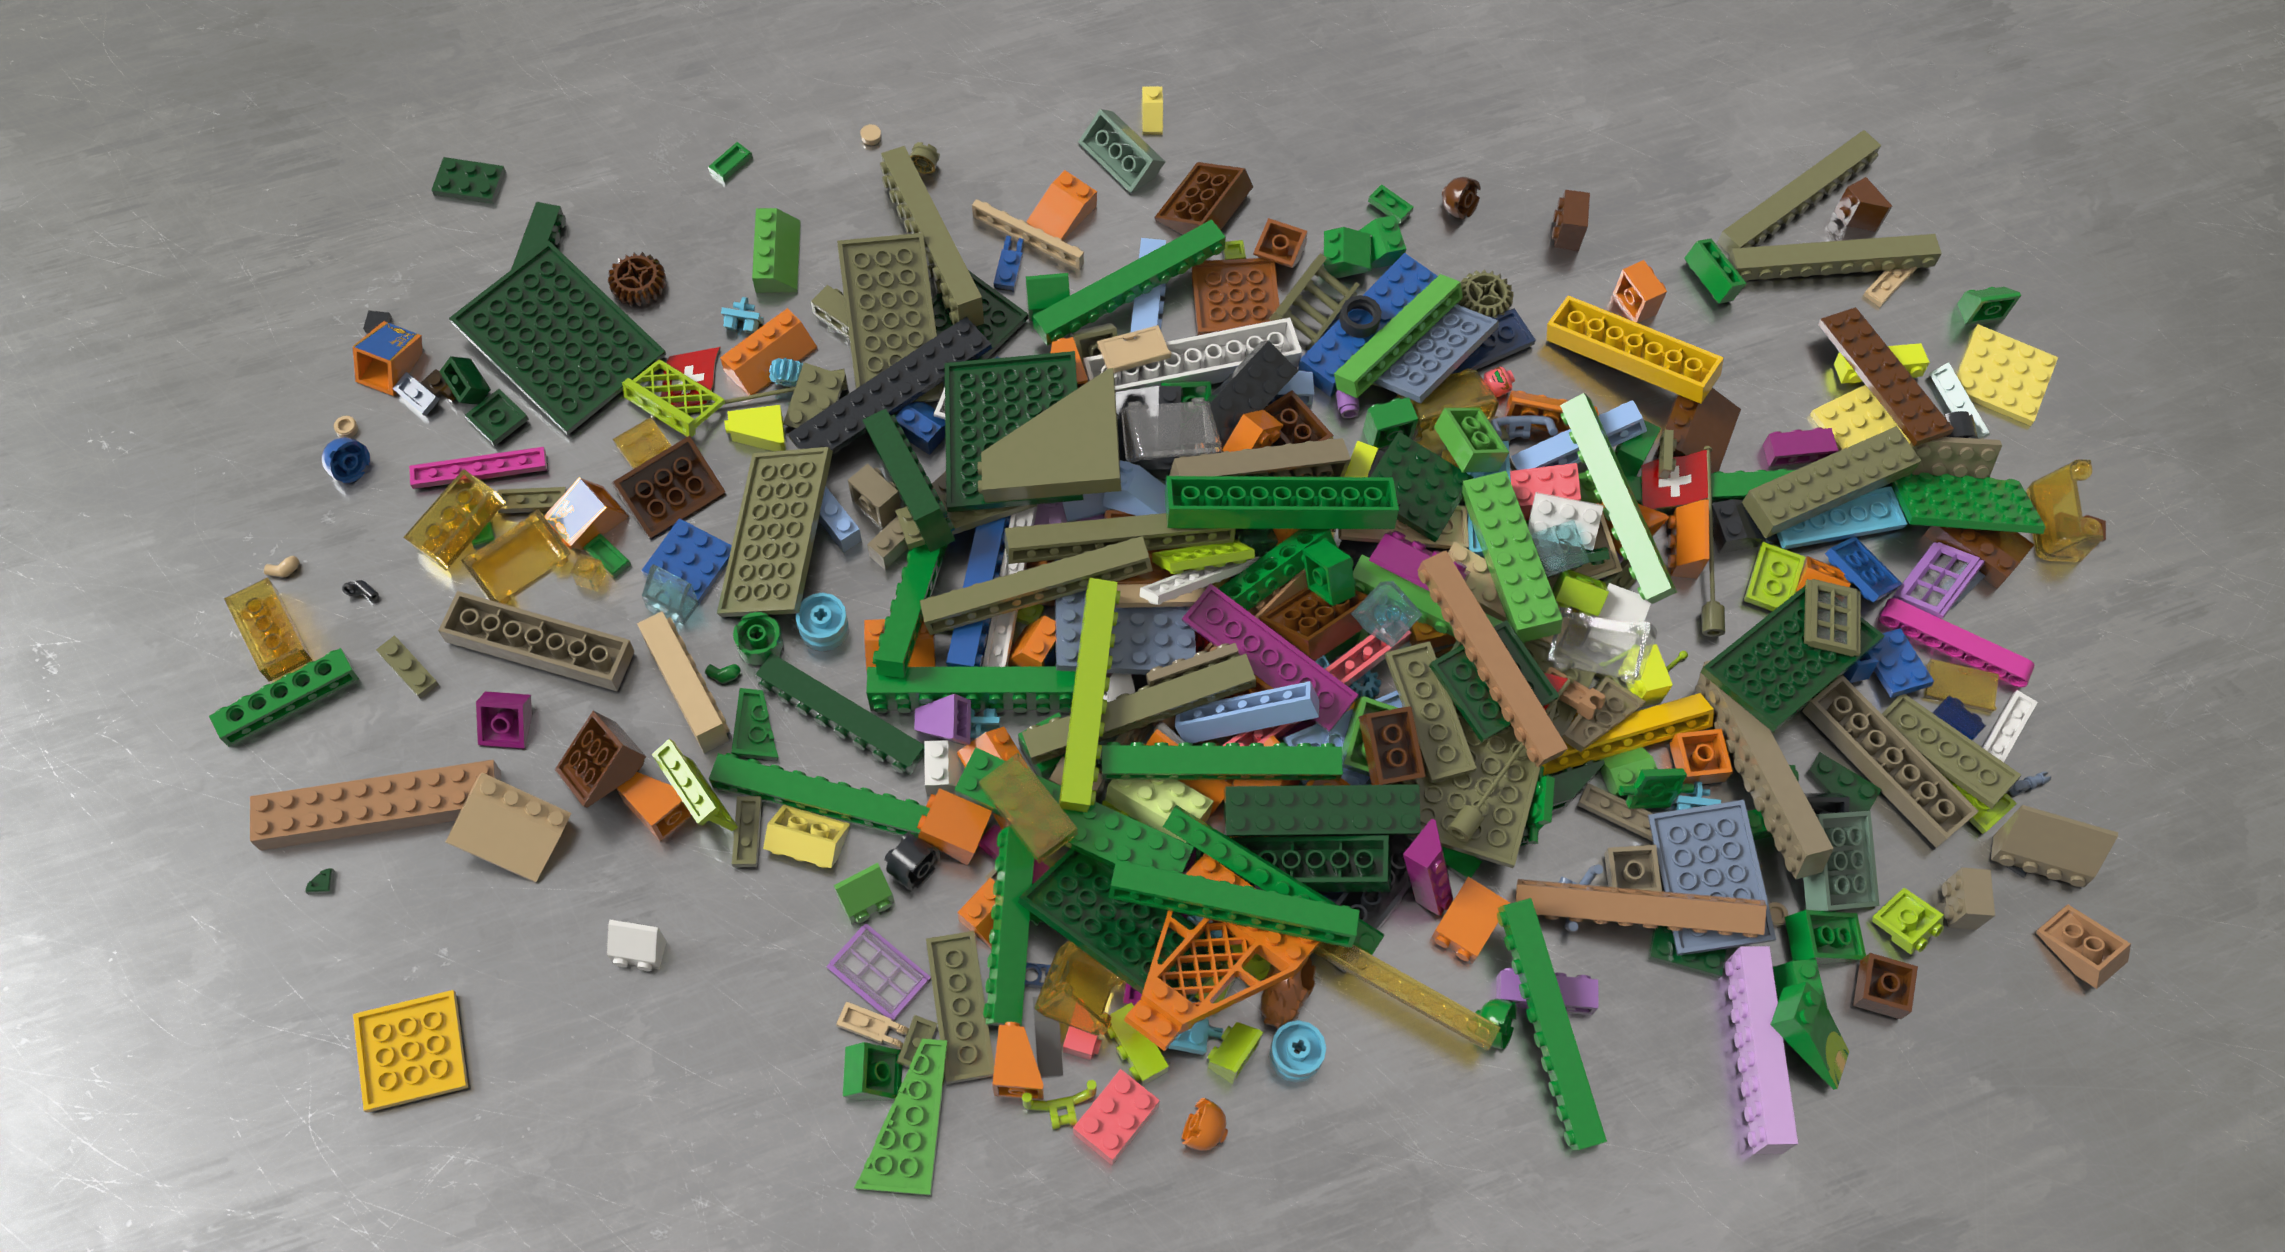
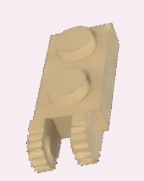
[836,1002,909,1049]

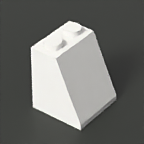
[1583,583,1651,663]

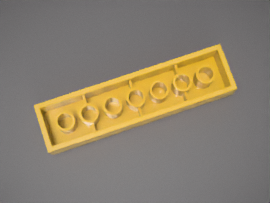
[1547,295,1724,404]

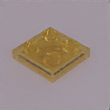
[613,417,671,469]

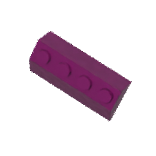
[1369,530,1471,591]
[1403,819,1453,916]

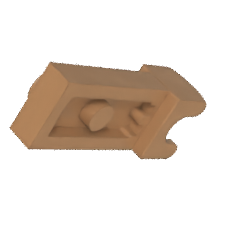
[1546,667,1605,720]

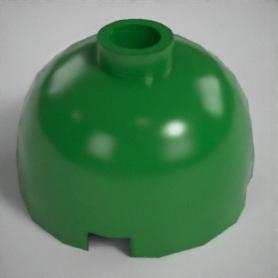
[1474,999,1517,1050]

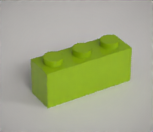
[1104,1002,1169,1086]

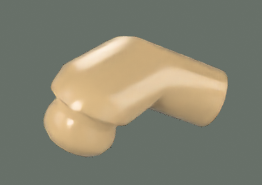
[264,556,299,578]

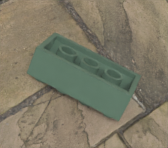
[1078,109,1166,193]

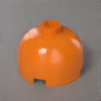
[1182,1098,1228,1151]

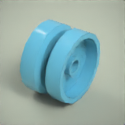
[796,593,849,652]
[1269,1020,1326,1083]

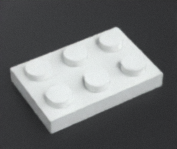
[1528,492,1603,550]

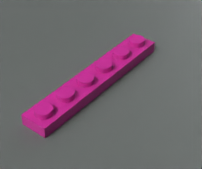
[409,447,547,489]

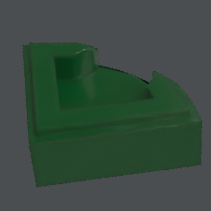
[305,868,335,895]

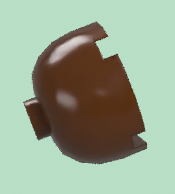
[1442,177,1481,220]

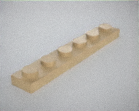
[972,199,1084,270]

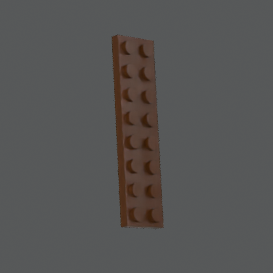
[1818,307,1954,447]

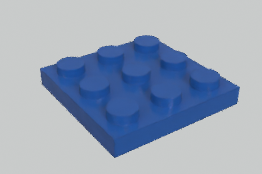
[641,518,732,604]
[1825,536,1903,602]

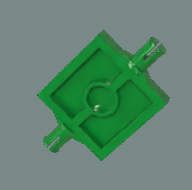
[1525,766,1555,844]
[1618,768,1694,809]

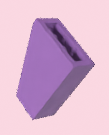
[914,694,971,745]

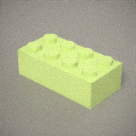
[1105,779,1214,844]

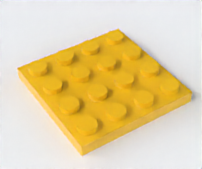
[353,990,468,1113]

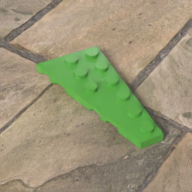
[854,1038,948,1195]

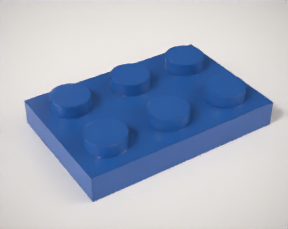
[1871,628,1934,698]

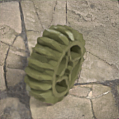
[1458,269,1514,318]

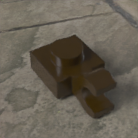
[421,369,457,403]

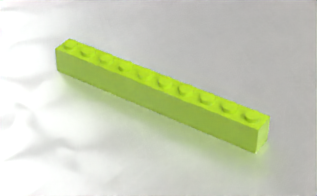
[1058,578,1121,812]

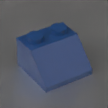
[896,402,946,455]

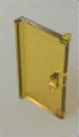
[1925,659,1999,713]

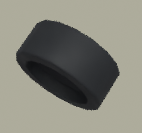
[1340,295,1382,338]

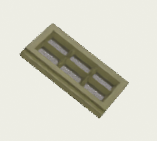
[1804,579,1861,656]

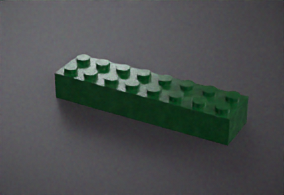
[862,409,955,553]
[1224,785,1421,837]
[1196,835,1392,892]

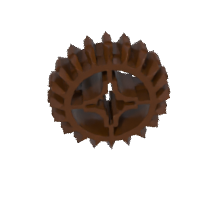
[608,252,666,307]

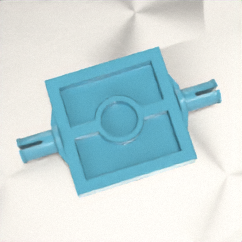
[1168,1001,1223,1055]

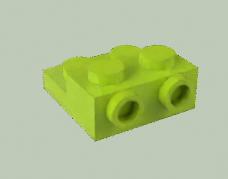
[1872,888,1944,955]

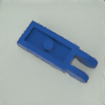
[993,236,1024,291]

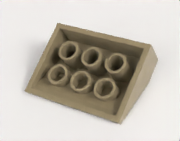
[1991,805,2118,887]

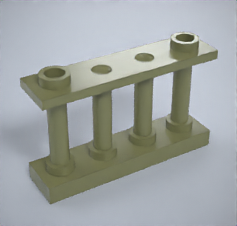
[1269,253,1360,351]

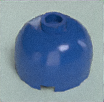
[322,437,370,483]

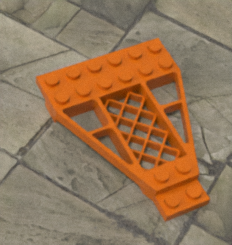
[1124,854,1321,1051]

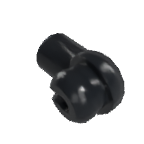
[342,580,379,601]

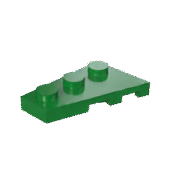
[731,688,778,761]

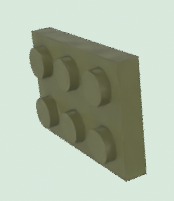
[783,362,846,429]

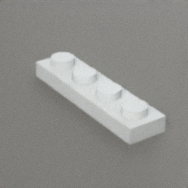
[1983,690,2038,762]

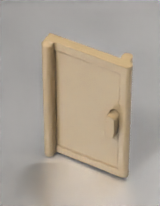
[1097,325,1171,373]

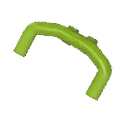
[1022,1080,1097,1129]

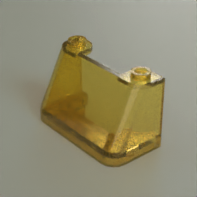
[1396,369,1499,440]
[2027,459,2104,562]
[460,509,571,604]
[1035,941,1125,1036]

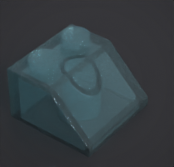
[1531,520,1590,577]
[642,564,699,625]
[1351,581,1423,647]

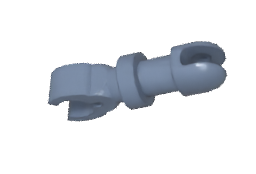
[2009,771,2051,797]

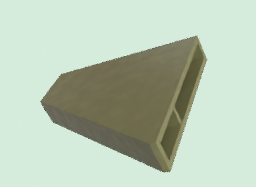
[978,368,1121,503]

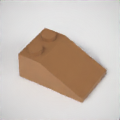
[2036,905,2131,989]

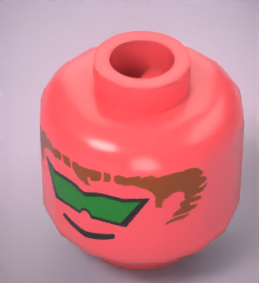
[1481,366,1515,398]

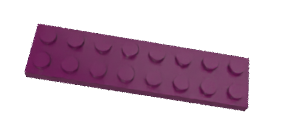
[1182,583,1359,733]

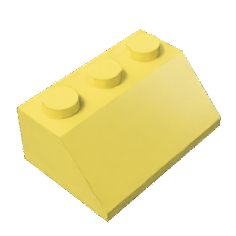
[763,805,850,868]

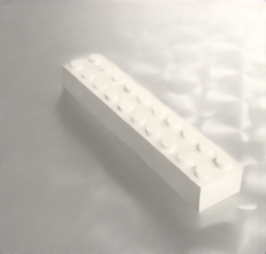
[1083,318,1302,392]

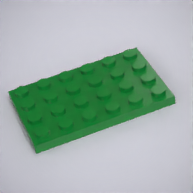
[1890,472,2046,534]

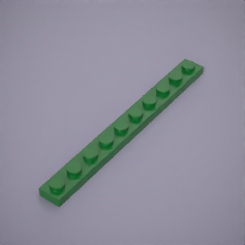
[1163,805,1384,956]

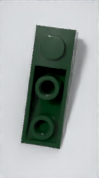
[1543,760,1605,811]

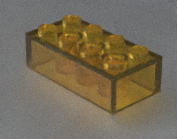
[403,469,506,571]
[224,577,312,682]
[979,753,1078,863]

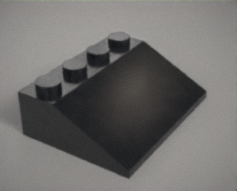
[1116,385,1181,478]

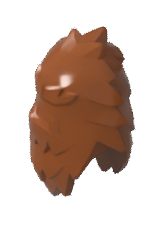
[1261,957,1316,1029]

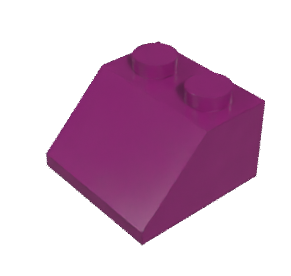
[476,691,532,748]

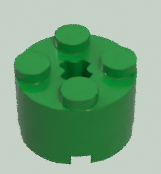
[733,612,783,665]

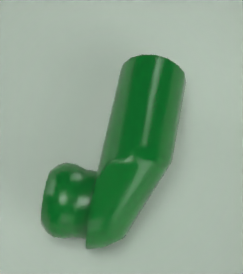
[705,664,741,683]

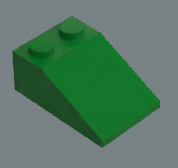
[1785,910,1866,964]

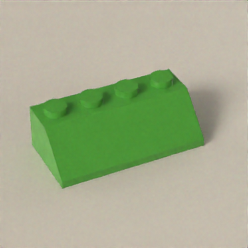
[752,208,801,293]

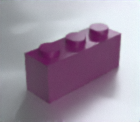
[1763,427,1838,467]

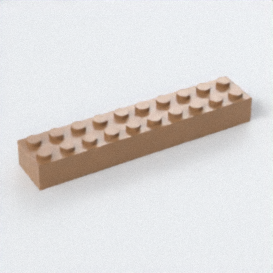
[250,760,501,851]

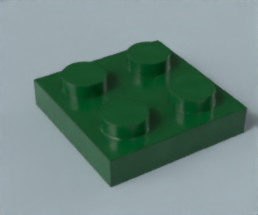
[465,389,529,446]

